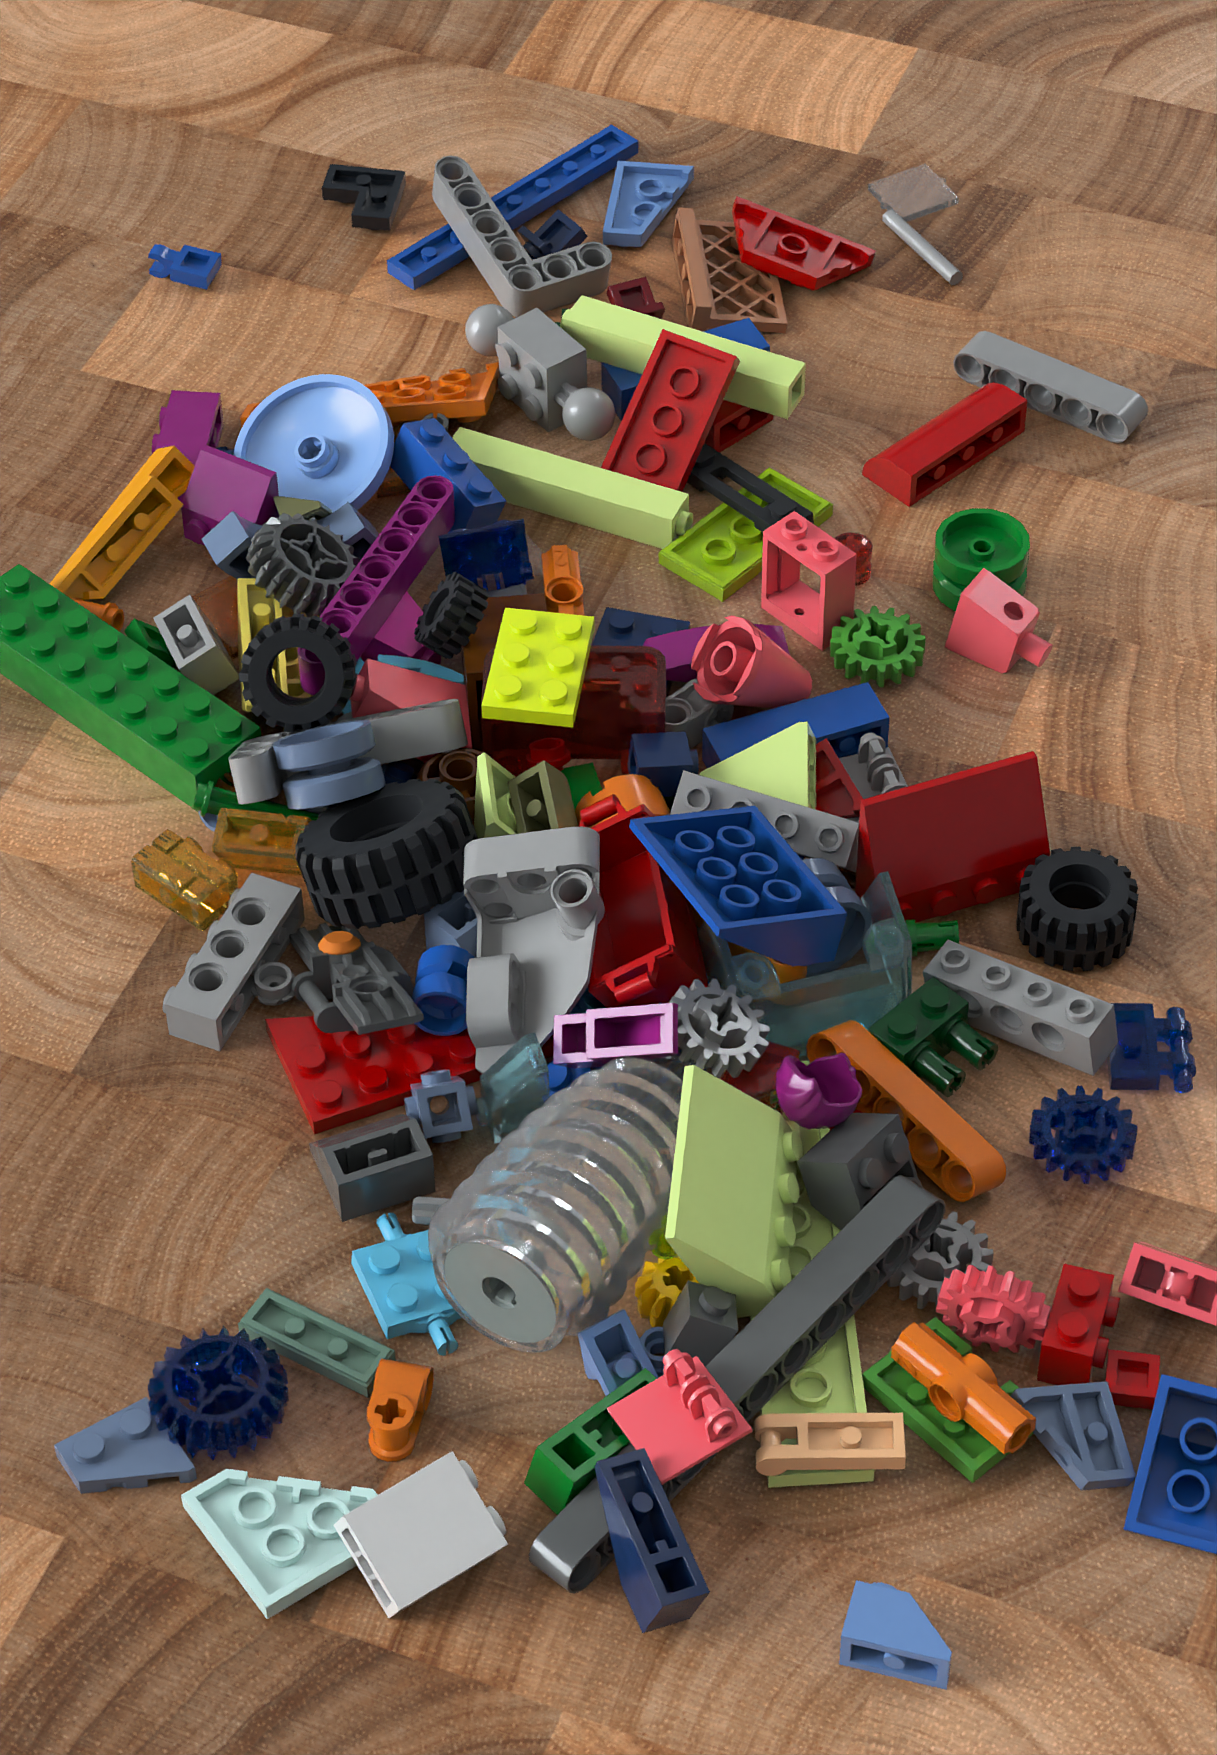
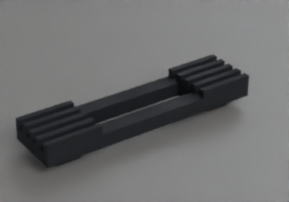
[687,443,814,533]

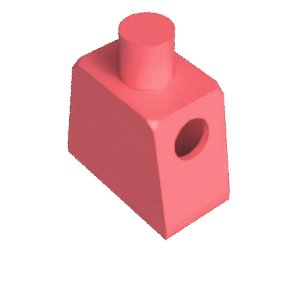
[945,568,1053,673]

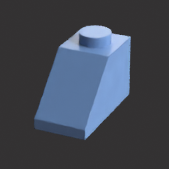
[839,1580,952,1690]

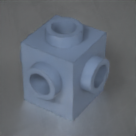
[404,1070,478,1143]

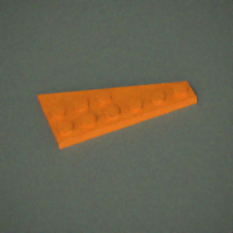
[240,362,499,428]

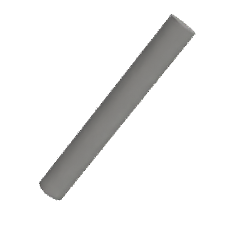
[882,210,963,285]

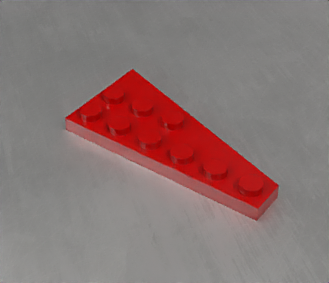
[265,1016,554,1135]

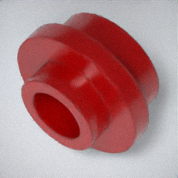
[526,738,571,771]

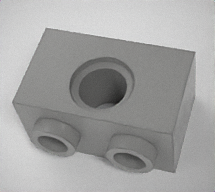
[153,594,239,695]

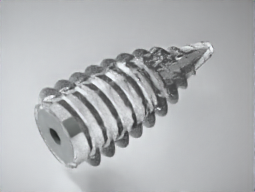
[428,1047,709,1353]

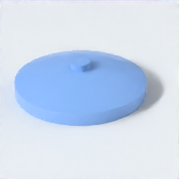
[233,374,394,513]

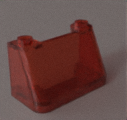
[481,645,666,777]

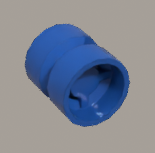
[412,945,475,1036]

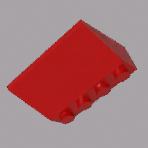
[855,751,1050,926]

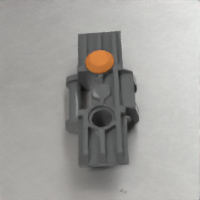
[289,923,424,1035]

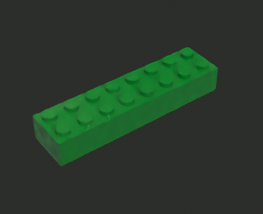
[0,564,261,812]

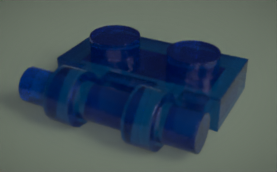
[1107,1003,1196,1093]

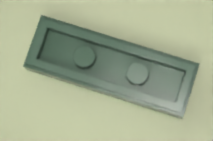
[238,1288,396,1398]

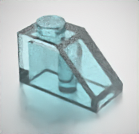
[476,1032,551,1144]

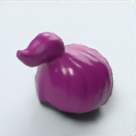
[775,1053,862,1130]

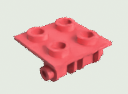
[607,1349,753,1485]

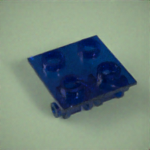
[438,519,534,591]

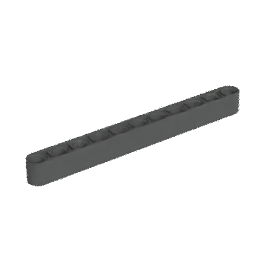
[529,1175,946,1593]

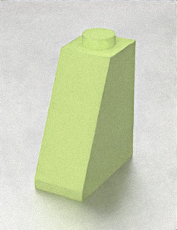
[700,722,816,810]

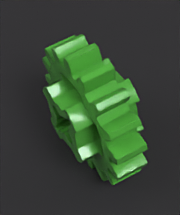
[830,606,926,687]

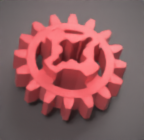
[936,1265,1051,1353]

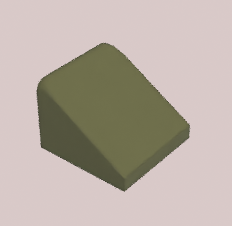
[273,496,332,521]

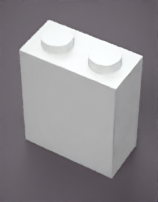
[334,1451,508,1618]

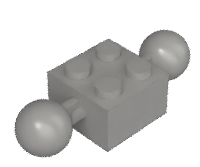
[465,304,615,441]

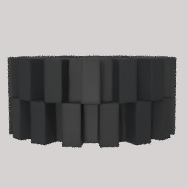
[414,572,489,659]

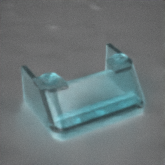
[698,871,912,1064]

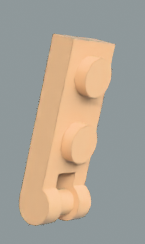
[754,1413,906,1476]

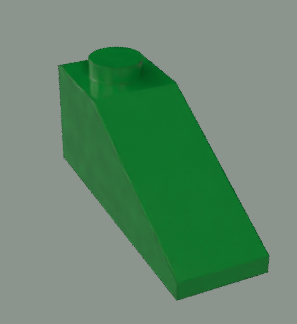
[524,1368,657,1515]

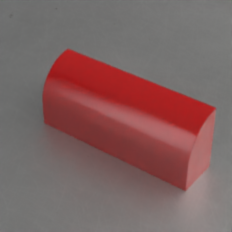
[862,383,1028,507]

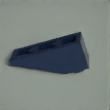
[594,1448,710,1633]

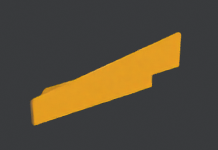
[50,446,195,600]

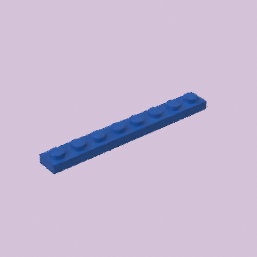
[387,124,638,290]

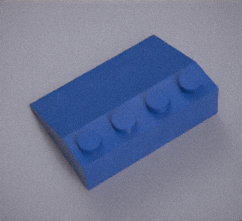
[629,806,847,966]
[1123,1374,1217,1555]

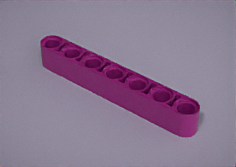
[297,475,455,695]

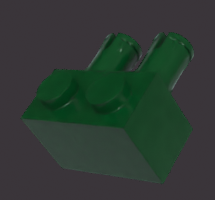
[868,977,998,1097]

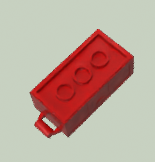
[578,794,708,1008]

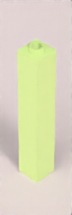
[560,295,806,419]
[452,427,693,549]

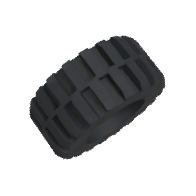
[295,779,478,929]

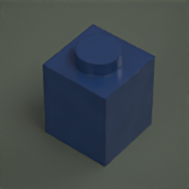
[627,731,699,797]

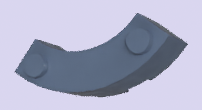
[201,502,379,579]

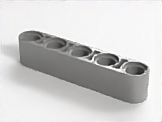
[953,331,1148,443]

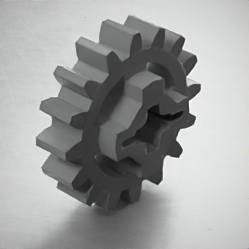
[669,979,770,1078]
[887,1211,993,1309]

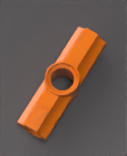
[541,545,585,616]
[891,1322,1036,1454]

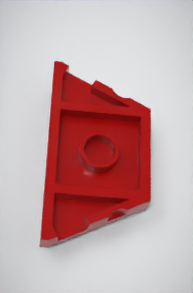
[732,196,876,291]

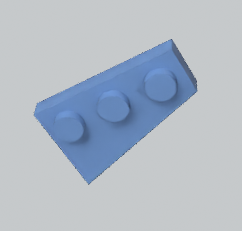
[603,161,694,247]

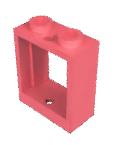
[761,511,857,651]

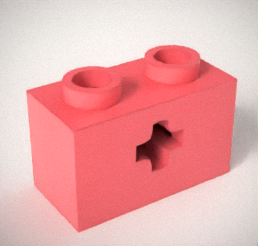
[1118,1241,1217,1326]

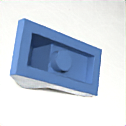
[577,1309,659,1396]

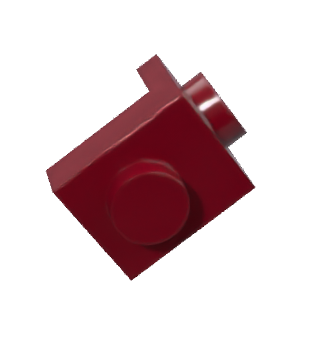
[606,277,665,319]

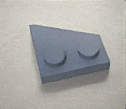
[1011,1381,1136,1491]
[54,1397,197,1494]

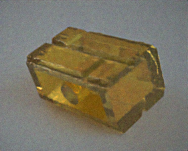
[212,808,312,875]
[131,829,238,931]

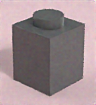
[663,1280,738,1367]

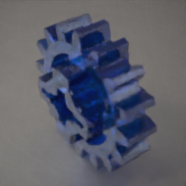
[1029,1086,1138,1184]

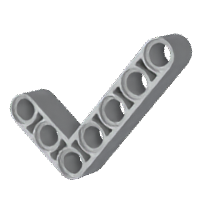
[432,156,612,317]
[228,699,468,804]

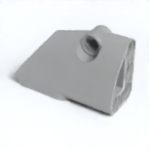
[463,826,605,1085]

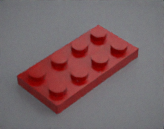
[601,329,740,492]

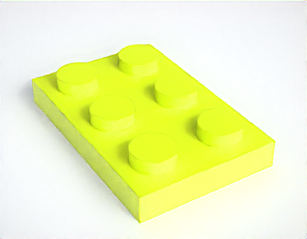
[481,608,595,728]

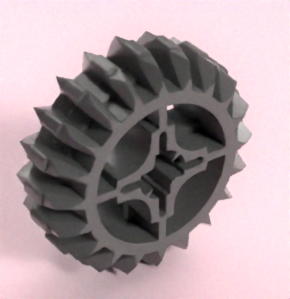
[246,513,360,618]

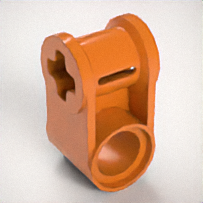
[367,1358,434,1462]

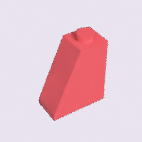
[349,658,472,763]

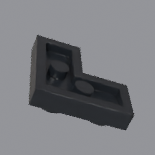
[322,164,406,231]

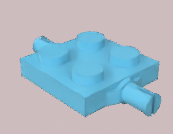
[351,1212,470,1356]

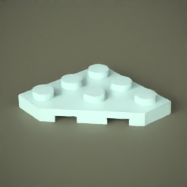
[181,1469,378,1619]

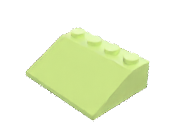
[665,1065,803,1318]

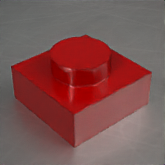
[1105,1349,1160,1410]

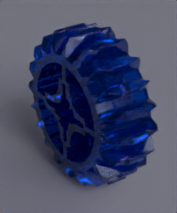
[148,1325,289,1461]

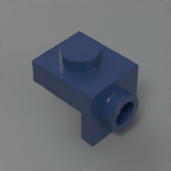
[518,209,588,260]

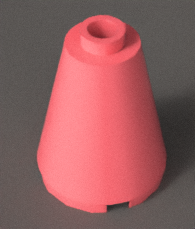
[691,616,812,709]

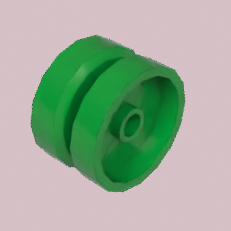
[932,508,1030,611]

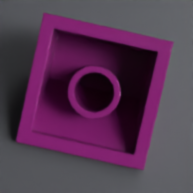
[181,445,280,546]

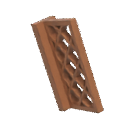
[671,207,788,333]

